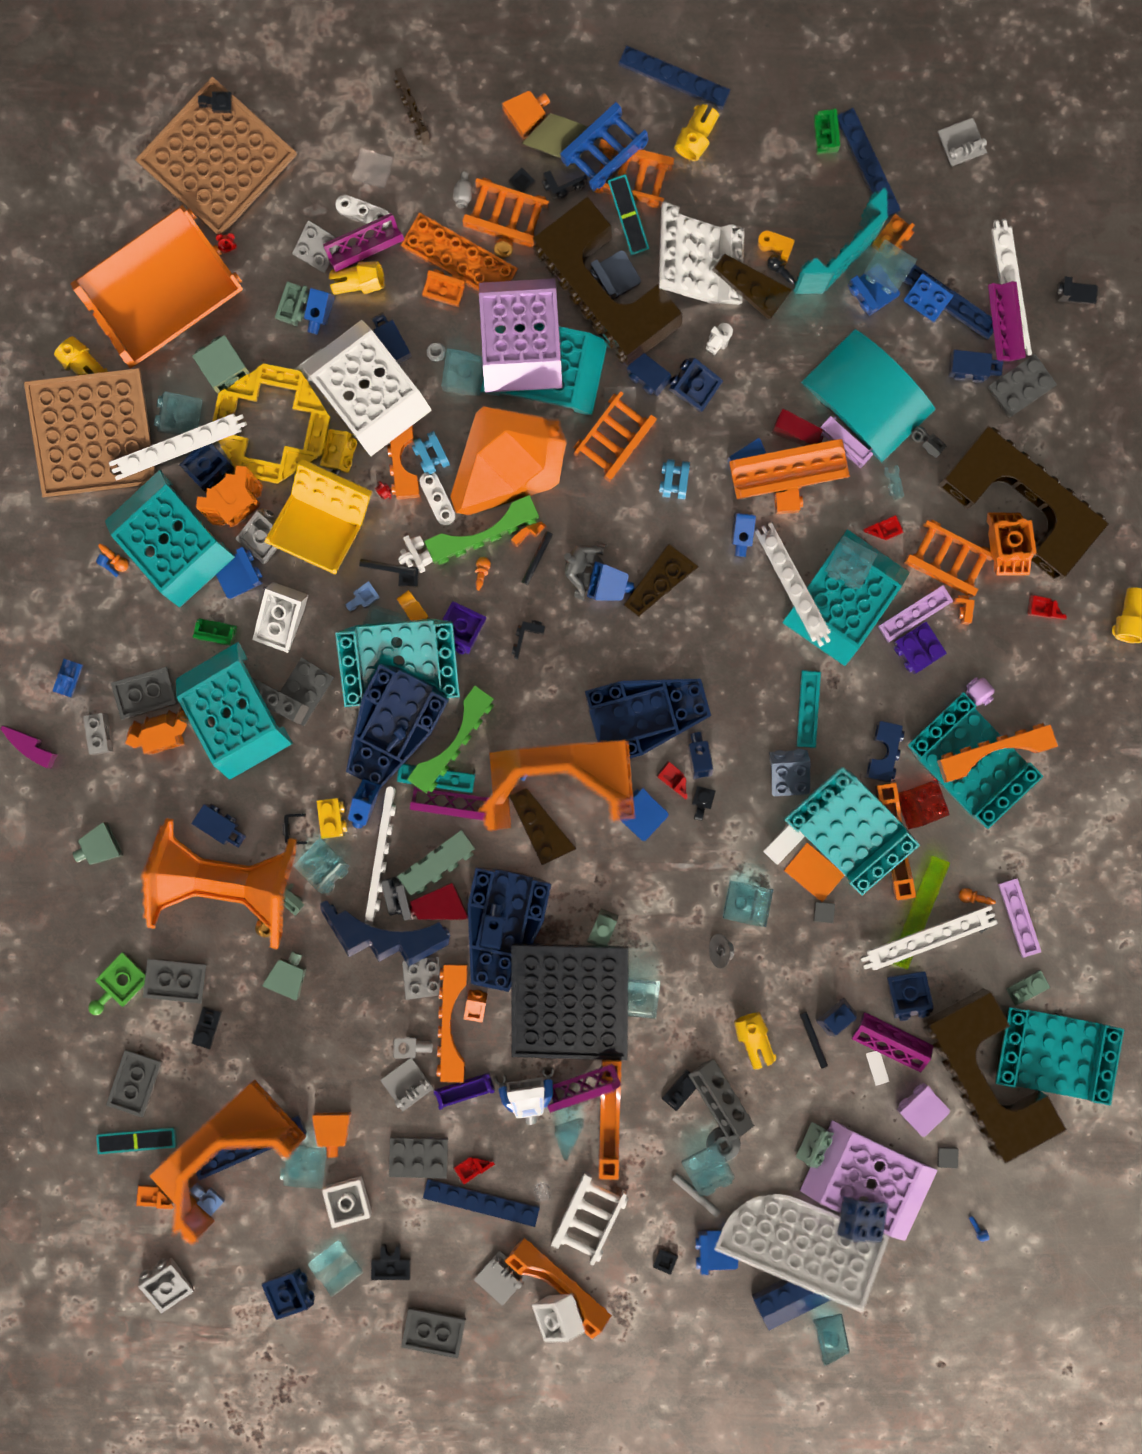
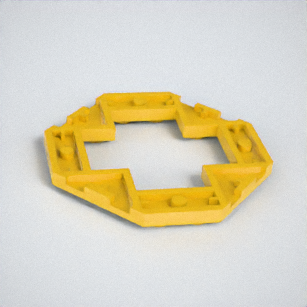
[212,363,331,484]

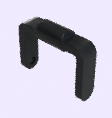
[282,813,307,845]

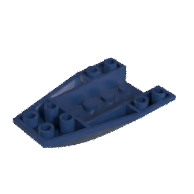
[346,664,449,789]
[585,679,711,758]
[468,867,552,992]

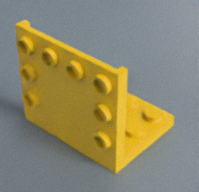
[265,459,372,575]

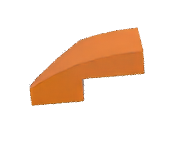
[511,522,546,547]
[136,1185,173,1209]

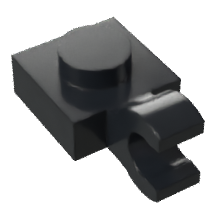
[198,92,232,113]
[692,786,716,821]

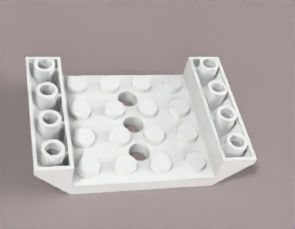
[659,203,744,304]
[301,320,432,457]

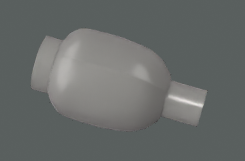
[453,172,472,208]

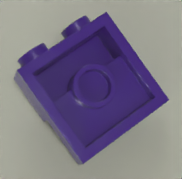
[442,601,487,654]
[893,622,947,674]

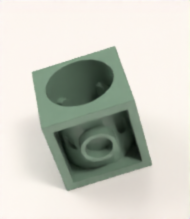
[192,335,250,394]

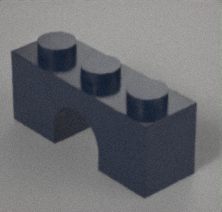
[865,721,905,783]

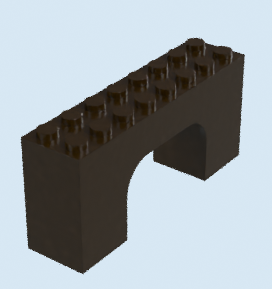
[533,196,682,366]
[938,426,1109,581]
[923,988,1067,1164]

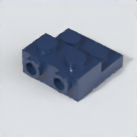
[669,358,723,412]
[179,443,234,494]
[887,971,934,1021]
[261,1268,315,1320]

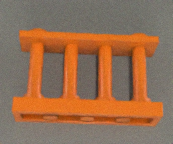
[589,139,675,208]
[462,178,549,249]
[573,391,657,482]
[904,520,993,598]

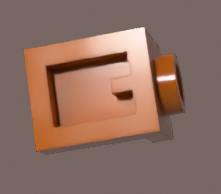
[952,595,975,625]
[464,990,488,1023]

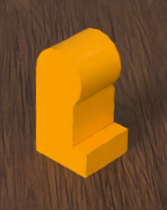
[758,231,795,262]
[396,590,430,621]

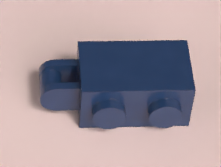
[371,312,412,364]
[948,350,1003,383]
[623,353,672,397]
[191,803,246,848]

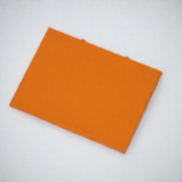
[784,843,845,902]

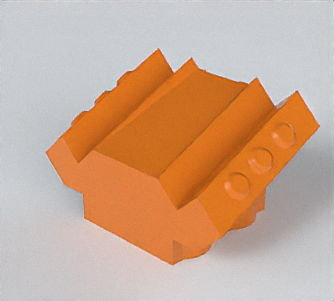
[196,466,263,527]
[987,512,1036,575]
[125,707,189,755]

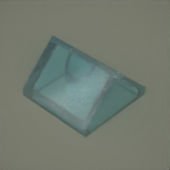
[628,977,660,1019]
[554,1118,584,1161]
[812,1314,850,1366]

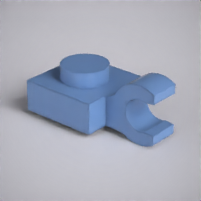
[345,581,380,612]
[190,1183,225,1216]

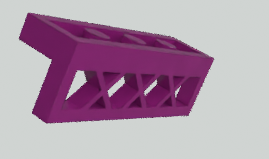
[323,213,404,272]
[988,281,1026,362]
[410,787,489,820]
[852,1012,933,1073]
[547,1063,622,1113]

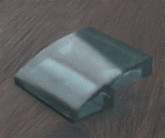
[308,1240,364,1297]

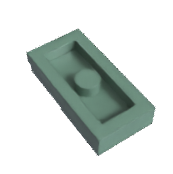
[283,883,305,916]
[1006,970,1050,1006]

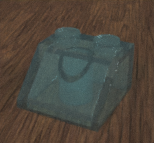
[441,348,484,396]
[723,880,774,927]

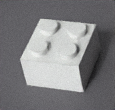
[322,1176,372,1228]
[532,1294,585,1342]

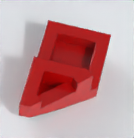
[863,515,904,540]
[1027,595,1067,620]
[656,761,688,799]
[453,1157,495,1184]

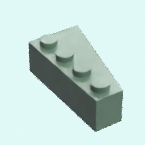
[397,830,476,895]

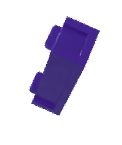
[433,1072,495,1110]

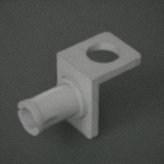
[393,1036,433,1058]

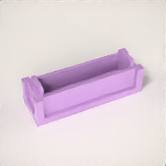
[820,416,873,468]

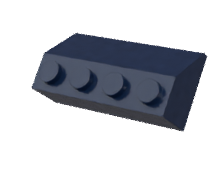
[752,1279,832,1331]

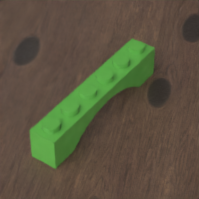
[424,495,539,565]
[407,686,494,794]

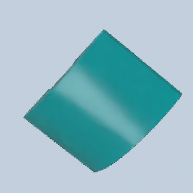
[801,329,936,463]

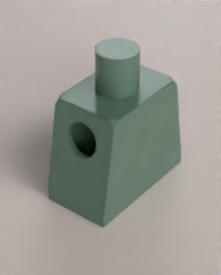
[73,822,123,865]
[587,908,618,946]
[262,951,306,1000]

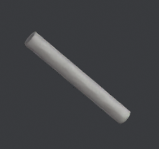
[672,1173,721,1217]

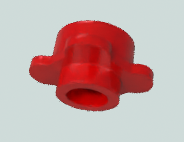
[216,233,237,252]
[375,481,392,500]

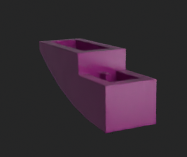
[1,725,57,769]

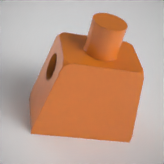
[502,91,550,139]
[312,1112,351,1158]

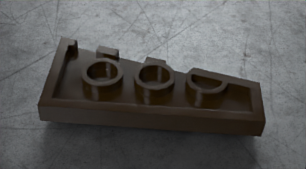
[393,68,431,146]
[712,254,792,320]
[623,544,699,617]
[509,788,576,865]

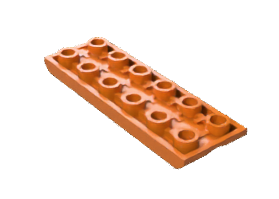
[401,212,518,291]
[729,439,850,499]

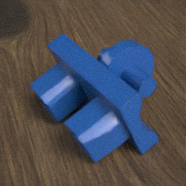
[52,659,83,698]

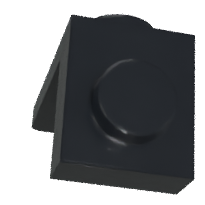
[542,170,588,199]
[1057,276,1098,305]
[511,620,545,660]

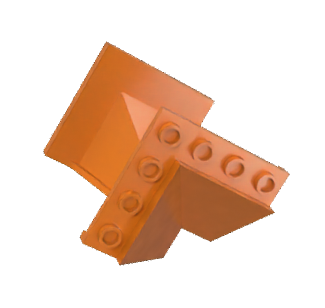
[479,741,635,831]
[142,818,297,949]
[150,1079,307,1245]

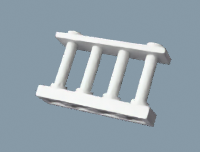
[551,1171,628,1266]

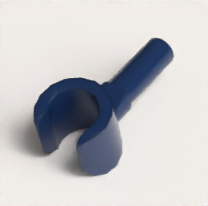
[386,726,406,752]

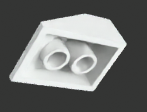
[252,582,308,653]

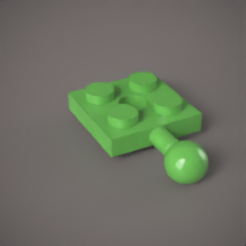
[88,952,146,1015]

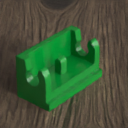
[814,109,840,154]
[192,618,237,646]

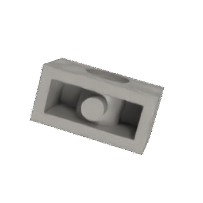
[83,713,113,755]

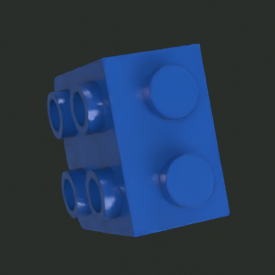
[848,265,900,316]
[216,547,263,599]
[620,788,669,841]
[695,1230,738,1275]

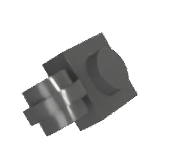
[911,426,947,458]

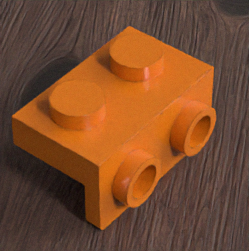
[422,269,465,307]

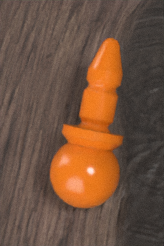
[98,543,129,572]
[475,557,491,591]
[959,888,996,905]

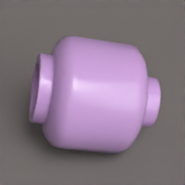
[966,677,995,706]

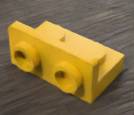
[320,429,357,473]
[316,798,348,839]

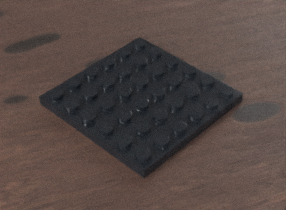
[511,943,629,1060]

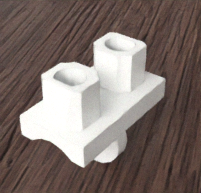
[706,323,733,355]
[398,536,433,573]

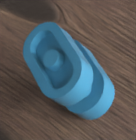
[412,431,450,475]
[659,459,690,500]

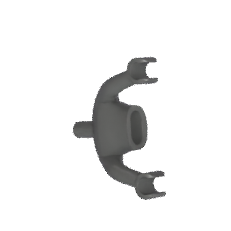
[564,541,607,601]

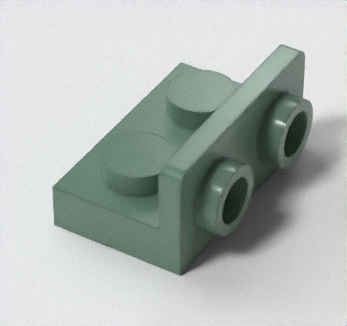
[796,1122,834,1169]

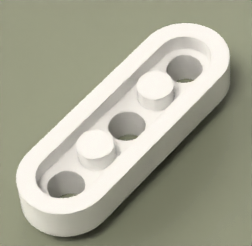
[336,195,390,229]
[420,472,456,526]

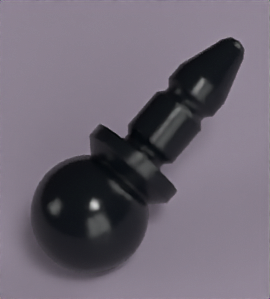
[767,255,796,285]

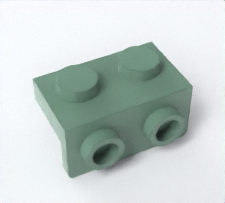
[275,282,310,326]

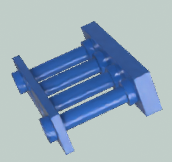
[560,102,649,192]

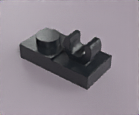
[191,1006,222,1049]
[662,1069,696,1112]

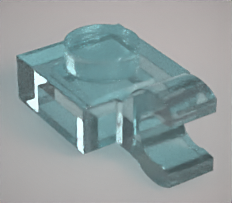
[884,465,904,500]

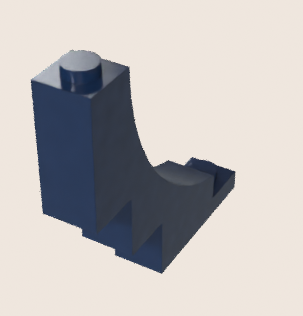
[320,900,450,966]

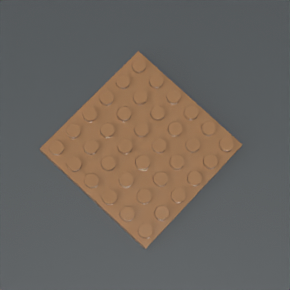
[135,77,297,235]
[24,368,156,497]

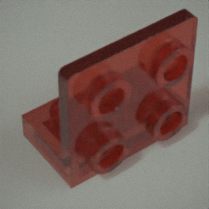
[898,779,950,830]

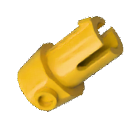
[674,104,719,161]
[329,261,385,295]
[54,336,108,376]
[1112,587,1142,643]
[734,1012,776,1069]

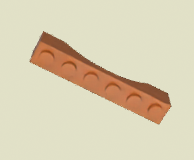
[937,723,1058,783]
[875,783,916,901]
[437,963,468,1082]
[599,1060,621,1180]
[504,1238,612,1339]

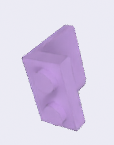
[896,1083,950,1137]

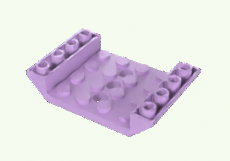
[479,278,562,393]
[800,1120,938,1241]

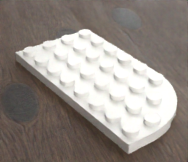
[715,1194,889,1312]

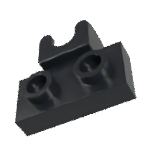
[371,1243,410,1280]

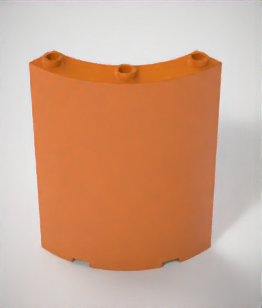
[70,205,243,369]

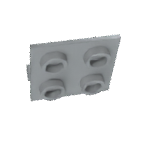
[938,118,987,166]
[292,220,340,273]
[402,957,441,1000]
[380,1058,434,1111]
[474,1250,528,1306]

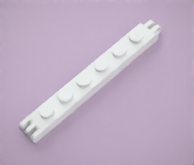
[991,219,1032,356]
[109,414,247,481]
[754,521,830,646]
[365,787,396,926]
[860,905,998,970]

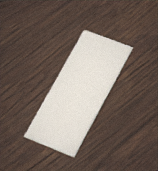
[866,1051,890,1086]

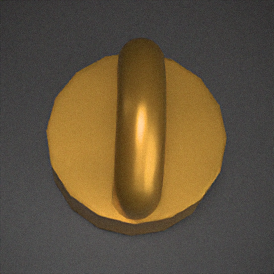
[494,238,513,258]
[255,919,271,938]

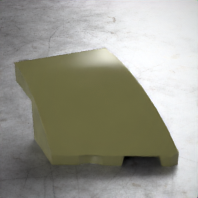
[522,113,588,164]

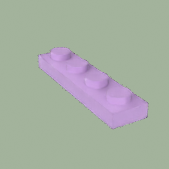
[878,586,953,642]
[998,878,1042,958]

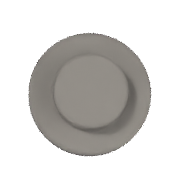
[427,342,446,362]

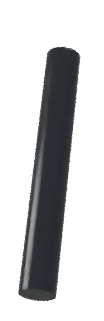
[522,531,553,585]
[359,559,416,576]
[800,1012,828,1069]

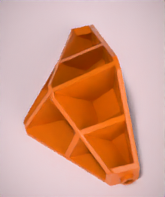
[450,406,566,515]

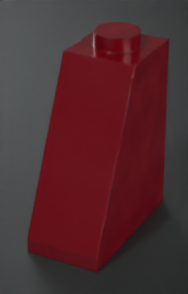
[772,408,824,446]
[409,882,468,920]

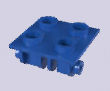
[903,273,954,322]

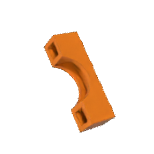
[387,425,420,500]

